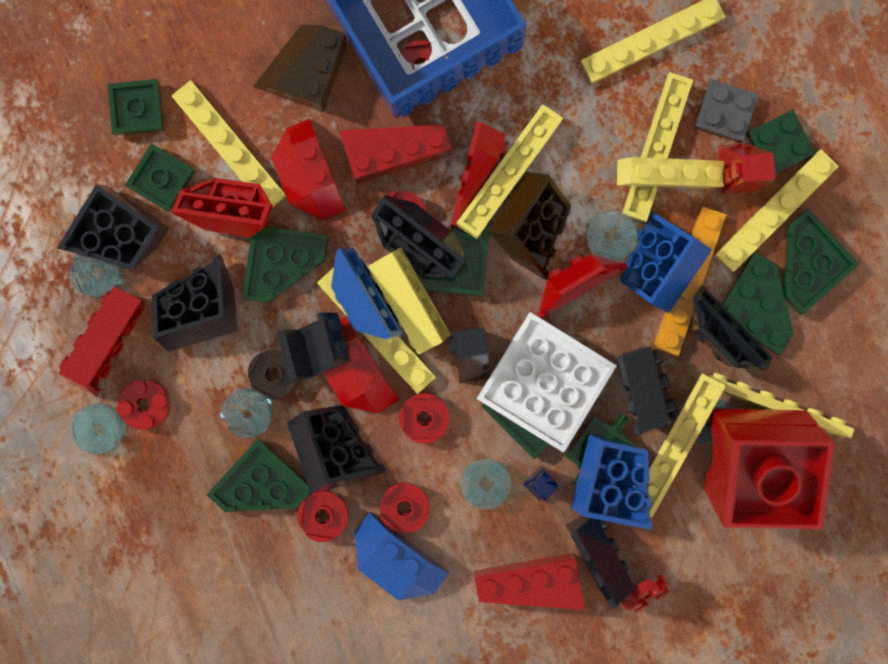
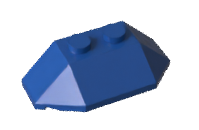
[331,248,403,339]
[354,512,449,601]

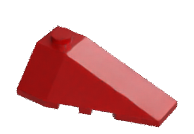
[451,121,508,228]

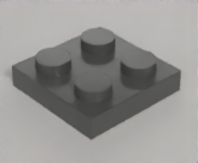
[694,79,759,143]

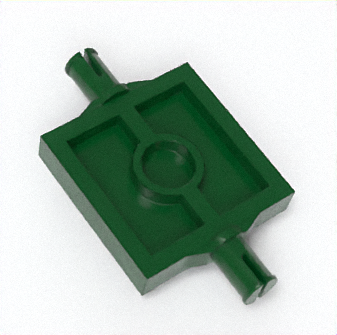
[565,413,636,486]

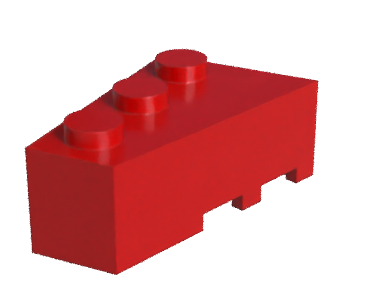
[718,143,775,194]

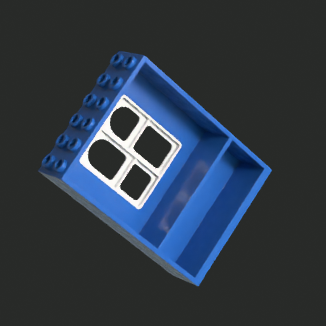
[324,0,527,119]

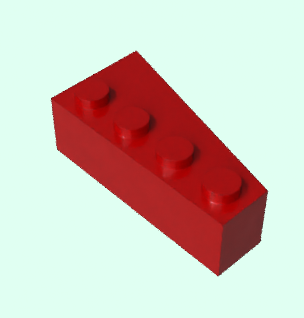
[339,124,451,184]
[58,286,145,397]
[474,553,585,610]

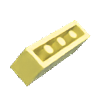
[617,157,724,189]
[368,247,451,355]

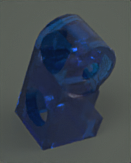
[523,467,559,501]

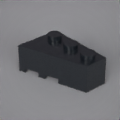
[448,327,489,383]

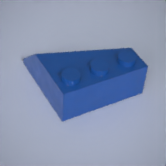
[621,210,712,313]
[571,434,652,530]

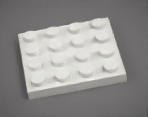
[476,312,617,453]

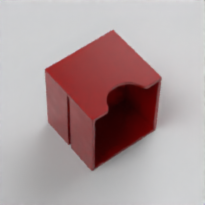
[704,409,835,529]

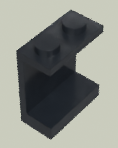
[277,312,351,381]

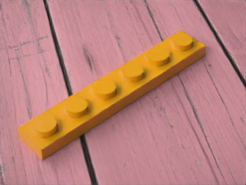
[654,206,726,356]

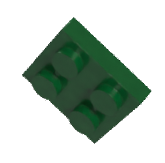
[107,79,165,136]
[746,109,816,174]
[125,143,196,213]

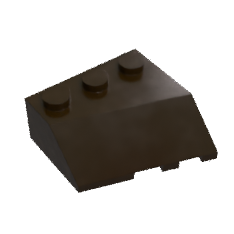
[253,25,348,112]
[489,171,571,280]

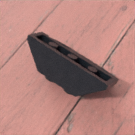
[371,195,467,278]
[693,285,772,370]

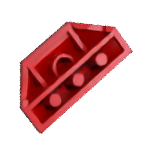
[271,119,346,220]
[171,178,273,237]
[537,254,628,319]
[323,316,399,413]

